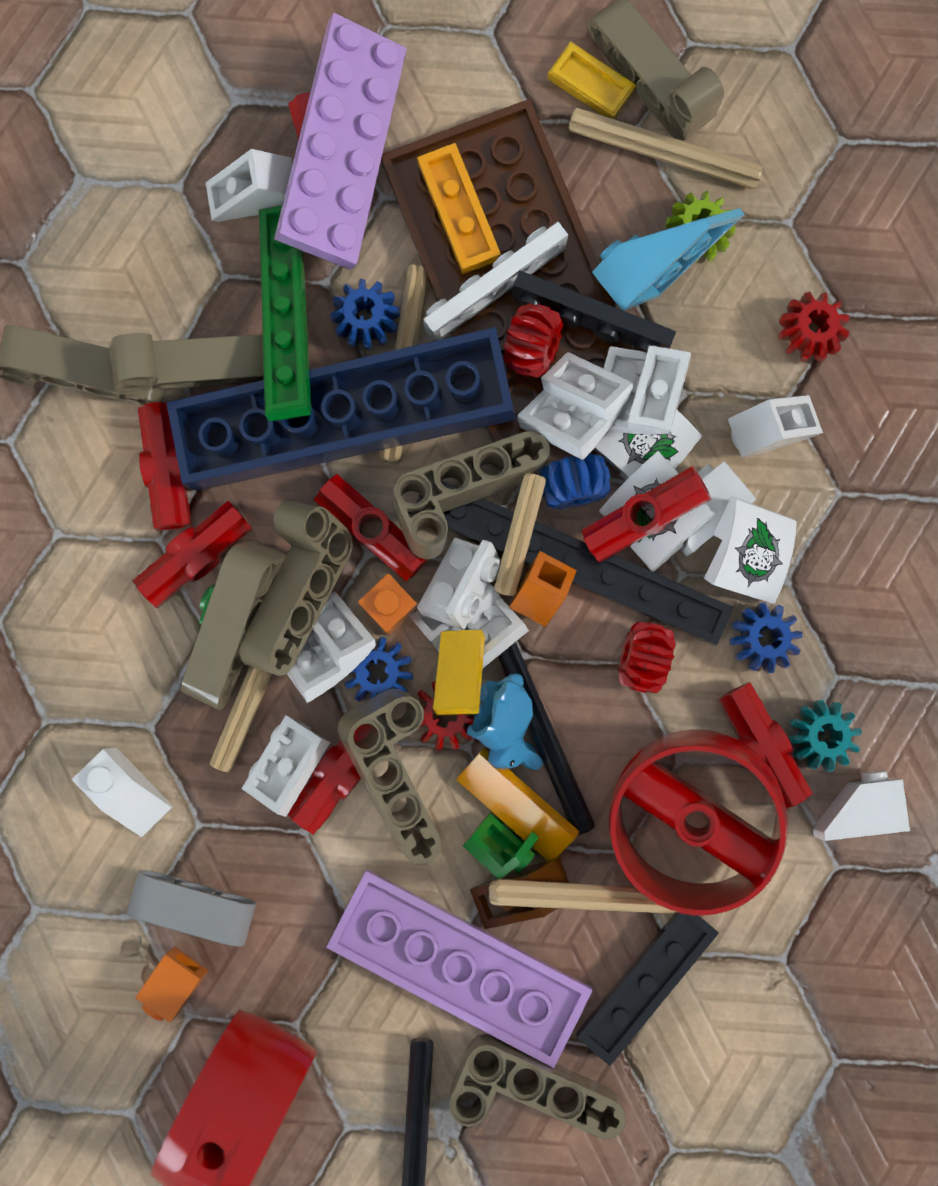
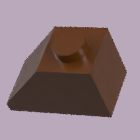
[470,858,569,929]

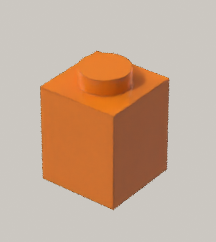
[509,551,577,627]
[358,573,418,636]
[135,947,209,1023]

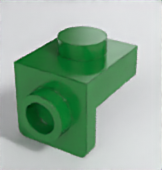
[463,813,539,879]

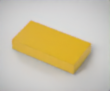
[547,41,636,119]
[433,630,485,715]

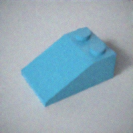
[592,208,745,311]

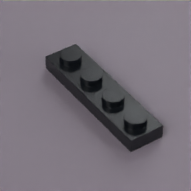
[512,270,676,352]
[576,912,719,1066]

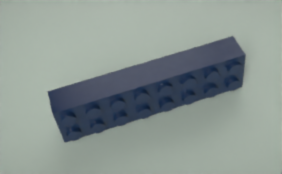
[166,327,516,491]

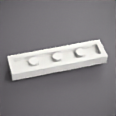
[423,222,568,342]

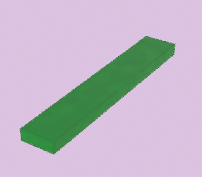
[259,206,311,422]

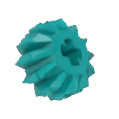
[788,700,862,772]

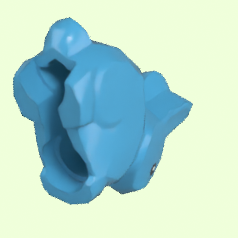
[467,673,543,770]

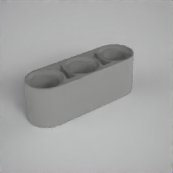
[126,870,257,947]

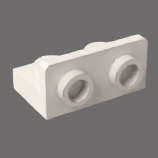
[417,538,501,630]
[242,715,330,817]

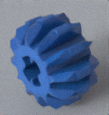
[330,278,400,351]
[540,453,611,510]
[729,602,803,674]
[344,637,414,702]

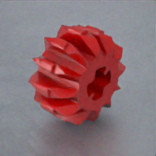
[778,291,850,363]
[503,303,563,378]
[618,622,676,694]
[417,681,480,751]

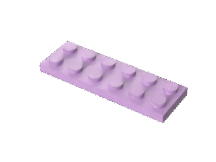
[274,13,407,270]
[326,869,593,1068]

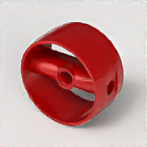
[609,729,788,915]
[150,1009,318,1186]

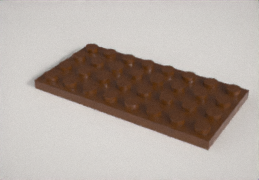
[381,98,633,443]

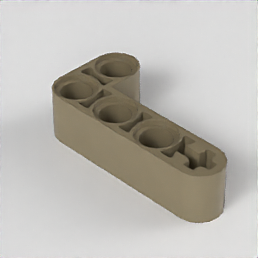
[587,0,724,141]
[0,325,165,405]
[109,333,264,392]
[393,431,550,559]
[239,500,353,676]
[181,540,287,710]
[338,688,442,865]
[449,1034,626,1140]

